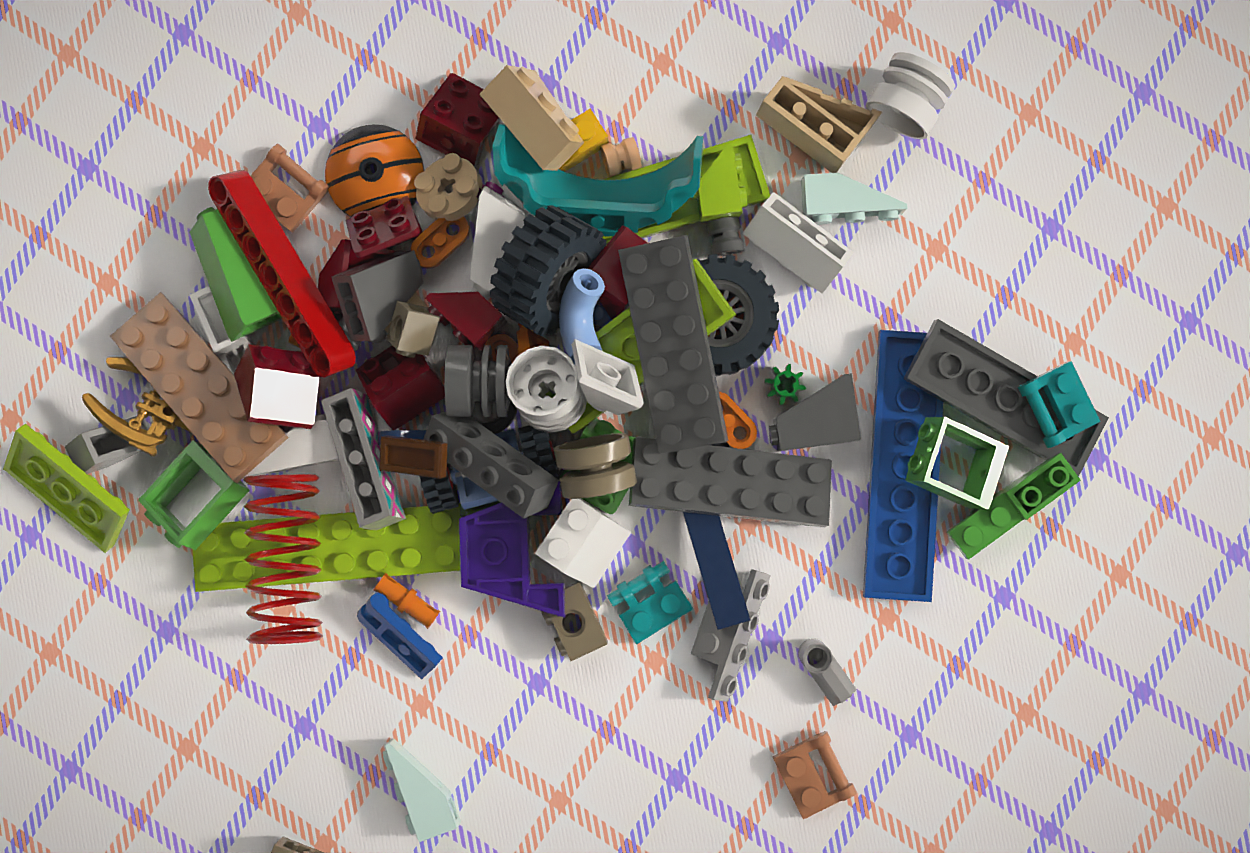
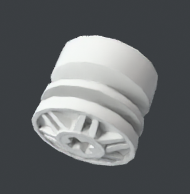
[865,52,956,140]
[505,346,587,433]

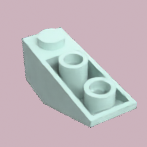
[801,173,908,225]
[383,739,461,842]

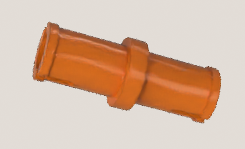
[373,573,441,629]

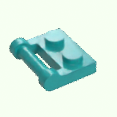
[1017,361,1101,448]

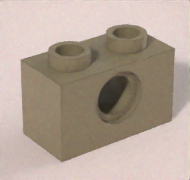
[541,581,608,661]

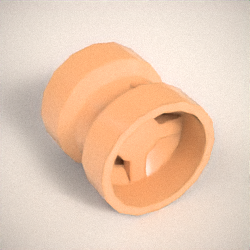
[600,137,642,177]

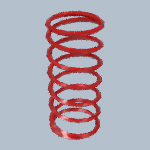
[243,474,323,644]

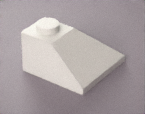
[571,339,644,415]

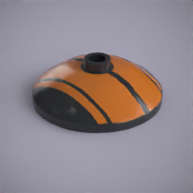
[325,124,425,218]

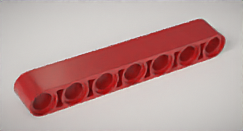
[208,170,356,378]

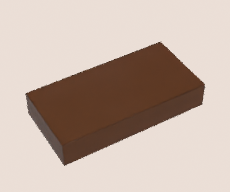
[379,435,448,479]

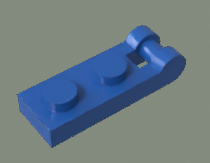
[357,593,443,680]

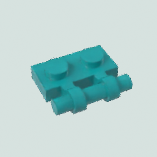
[607,560,693,644]

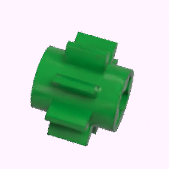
[764,364,806,406]

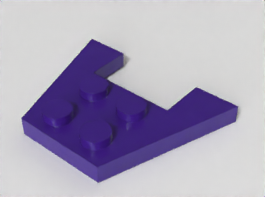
[459,482,565,617]

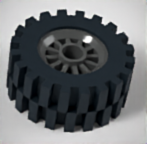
[490,205,607,337]

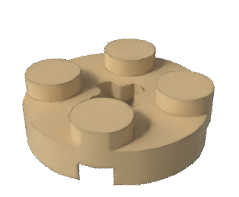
[414,153,483,221]

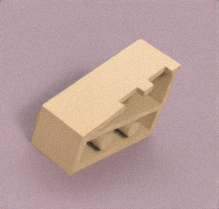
[480,65,584,171]
[756,76,882,173]

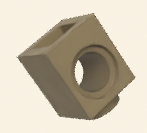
[386,301,440,358]

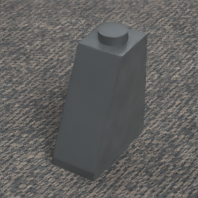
[331,250,424,341]
[769,373,861,452]

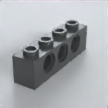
[423,411,559,519]

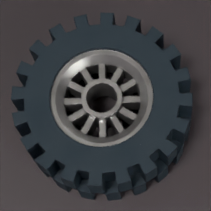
[697,254,779,376]

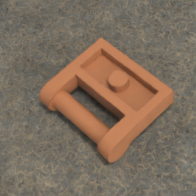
[251,144,329,233]
[772,731,857,820]

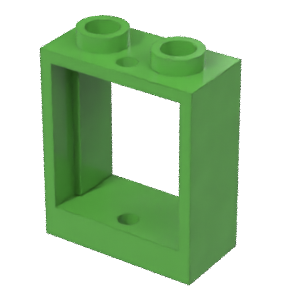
[905,417,1009,510]
[138,440,250,550]

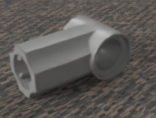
[798,639,857,706]

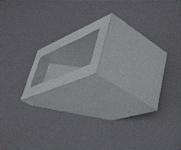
[65,416,146,474]

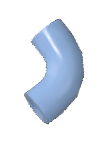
[559,268,605,364]

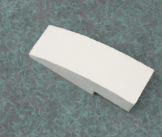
[189,286,254,374]

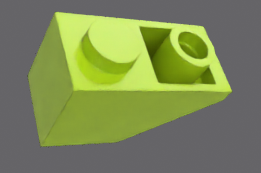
[696,144,747,222]

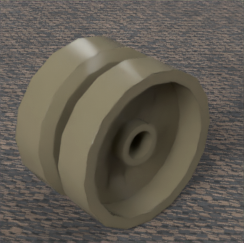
[553,433,637,499]

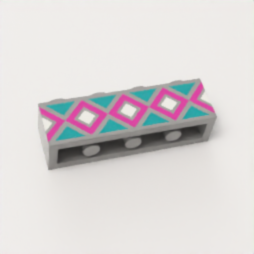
[321,388,406,530]

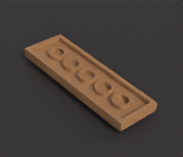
[110,292,289,483]

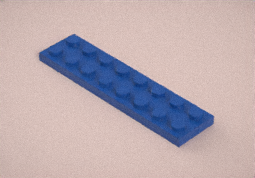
[863,330,944,602]

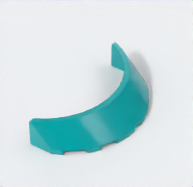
[492,124,704,237]

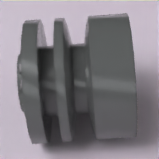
[444,345,512,417]

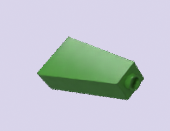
[189,207,282,342]

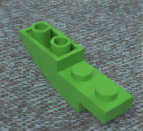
[946,453,1081,560]

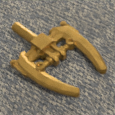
[82,357,192,457]

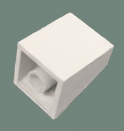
[470,186,535,297]
[535,498,631,588]

